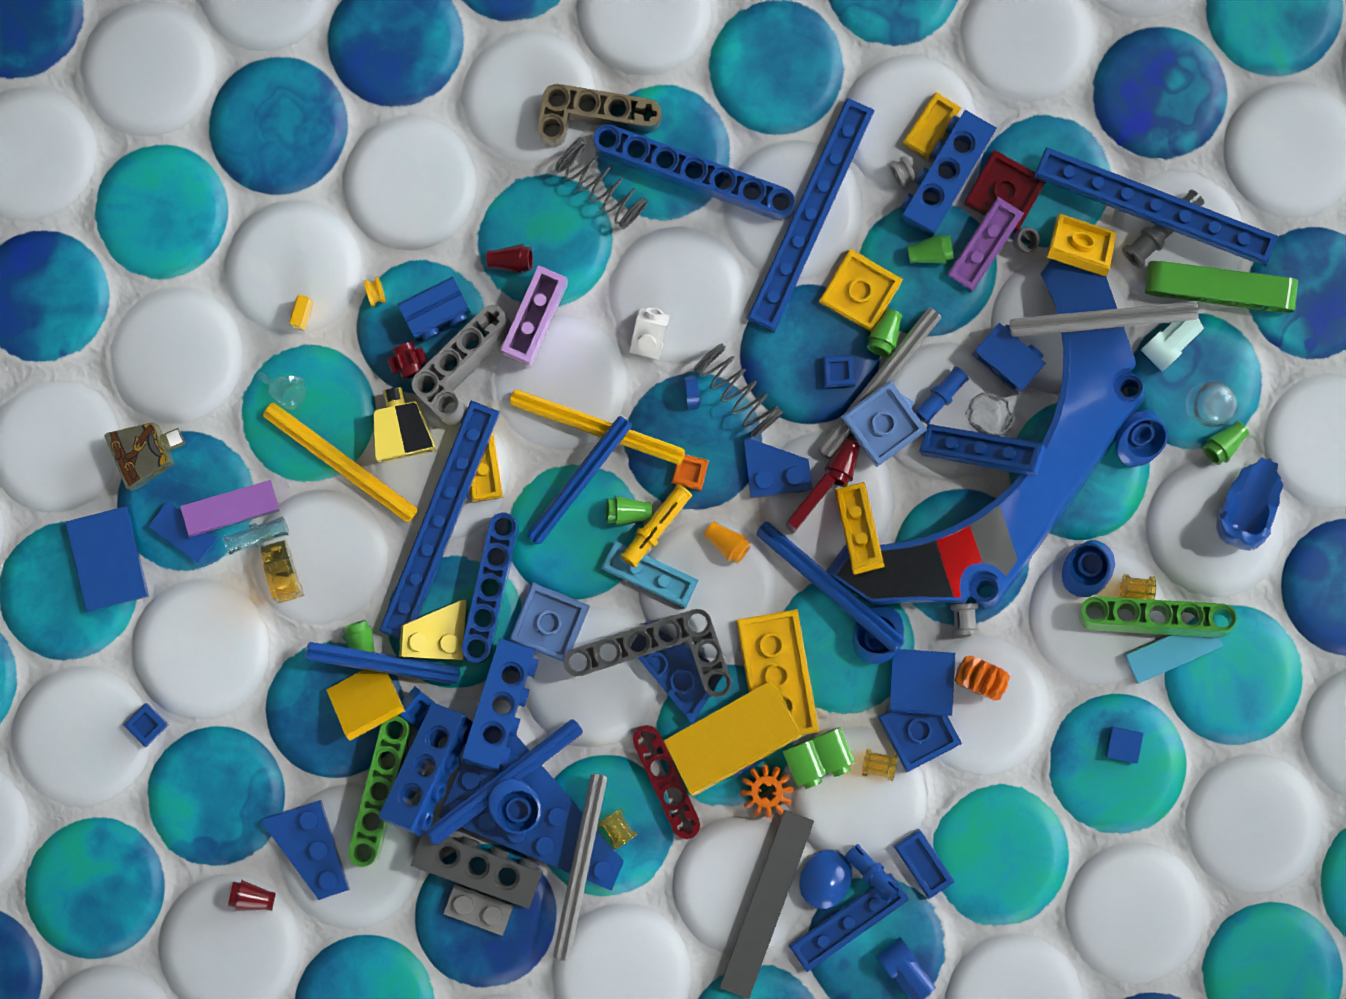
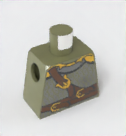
[104,422,185,491]

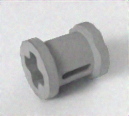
[950,603,980,636]

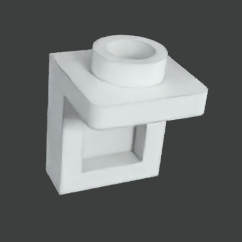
[629,308,670,360]

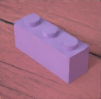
[501,265,568,367]

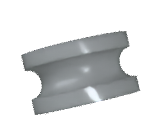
[890,156,916,187]

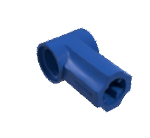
[875,937,936,999]

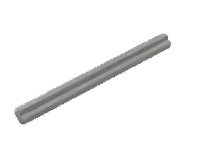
[1009,301,1199,337]
[817,308,941,458]
[553,773,607,961]

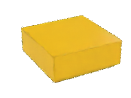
[289,295,313,331]

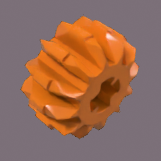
[954,656,1010,700]
[740,765,793,818]

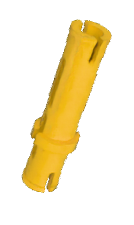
[620,484,692,568]

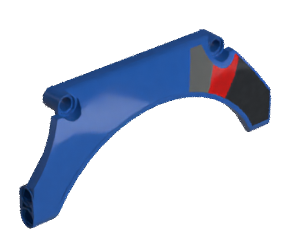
[826,259,1145,609]

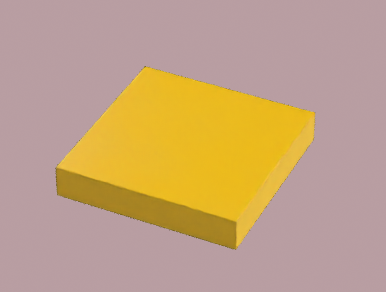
[1047,213,1117,277]
[819,249,903,333]
[326,669,405,741]

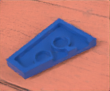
[631,622,723,724]
[260,800,350,900]

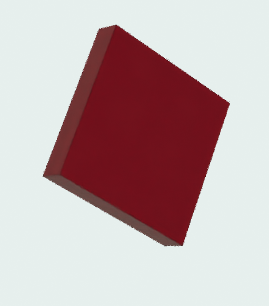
[963,150,1046,233]
[785,474,836,534]

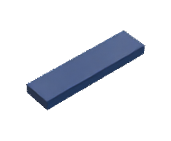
[919,424,1046,477]
[788,873,909,972]

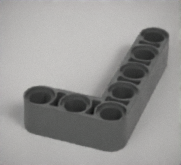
[563,609,731,697]

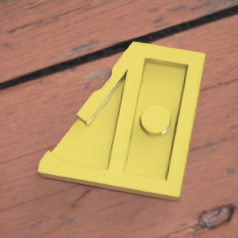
[399,600,466,660]

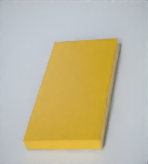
[736,609,819,735]
[664,680,802,797]

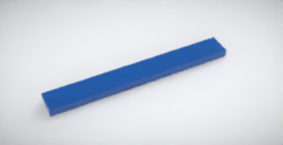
[747,98,875,332]
[1034,147,1278,267]
[379,400,501,639]

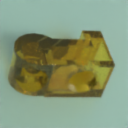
[261,540,305,604]

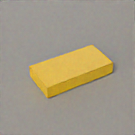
[902,92,961,160]

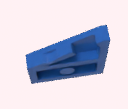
[743,438,812,498]

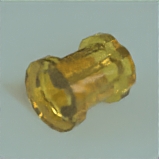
[1120,574,1156,600]
[861,748,898,781]
[598,808,638,849]

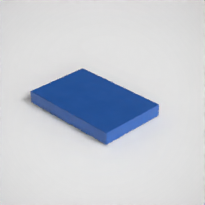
[66,506,149,612]

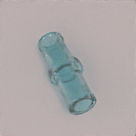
[223,516,289,555]

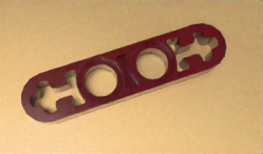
[633,725,700,839]

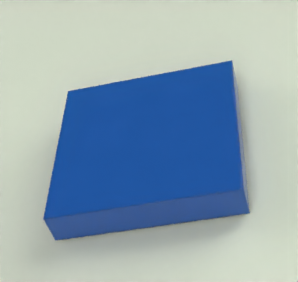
[889,649,956,716]
[877,711,962,773]

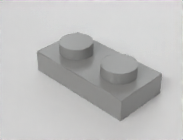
[444,883,514,936]

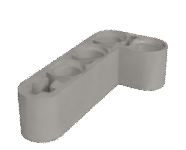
[412,305,512,426]

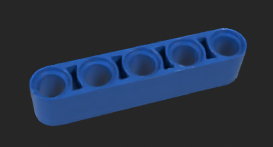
[462,512,519,663]

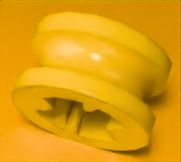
[363,276,387,307]

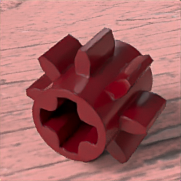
[387,342,428,379]

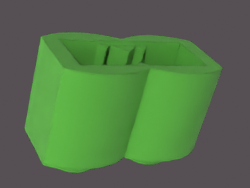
[782,727,855,789]

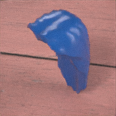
[1216,457,1284,551]

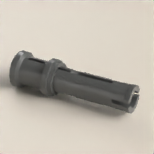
[1122,189,1205,268]

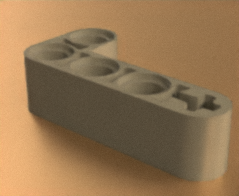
[538,84,662,147]

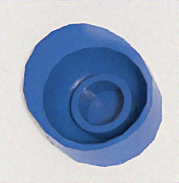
[1115,410,1168,467]
[1062,540,1115,598]
[852,606,904,664]
[488,778,542,835]
[799,850,852,909]

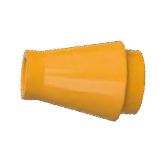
[704,521,751,564]

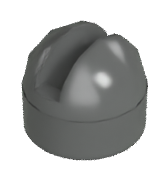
[1012,227,1040,253]

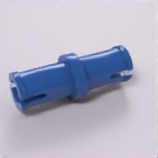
[914,366,969,424]
[844,844,902,903]

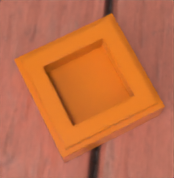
[671,454,709,491]

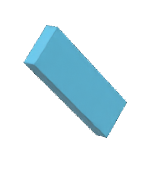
[601,541,699,609]
[1124,635,1224,684]

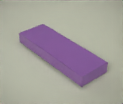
[947,197,1024,292]
[180,480,280,538]

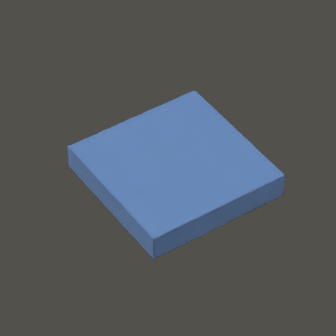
[840,380,927,467]
[509,582,590,661]

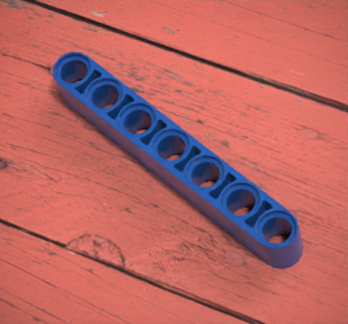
[593,124,795,220]

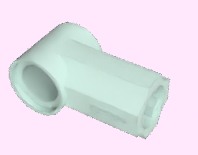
[1141,319,1204,372]

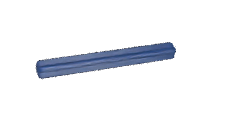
[527,416,632,544]
[305,642,460,684]

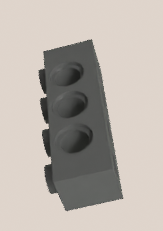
[410,830,543,909]

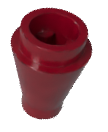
[486,244,533,274]
[824,439,861,487]
[228,880,276,911]

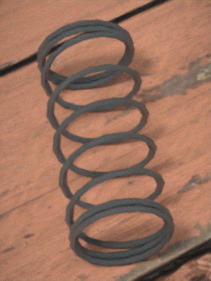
[555,140,648,230]
[694,343,783,437]

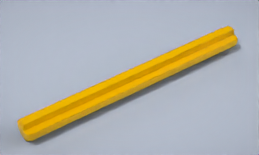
[509,389,685,465]
[263,403,418,523]

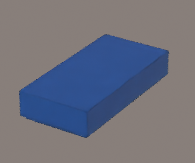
[149,502,218,564]
[893,829,955,899]

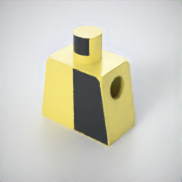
[374,387,437,463]

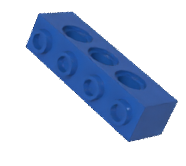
[900,110,997,237]
[462,639,539,773]
[379,702,473,837]

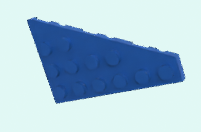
[439,708,624,891]

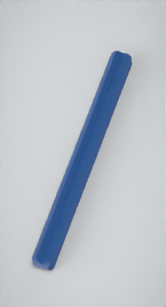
[756,521,905,652]
[426,719,583,845]

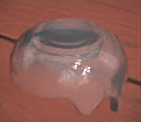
[1185,380,1237,428]
[965,393,1015,436]

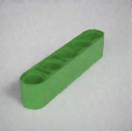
[1145,261,1298,313]
[1079,596,1237,638]
[349,716,412,867]

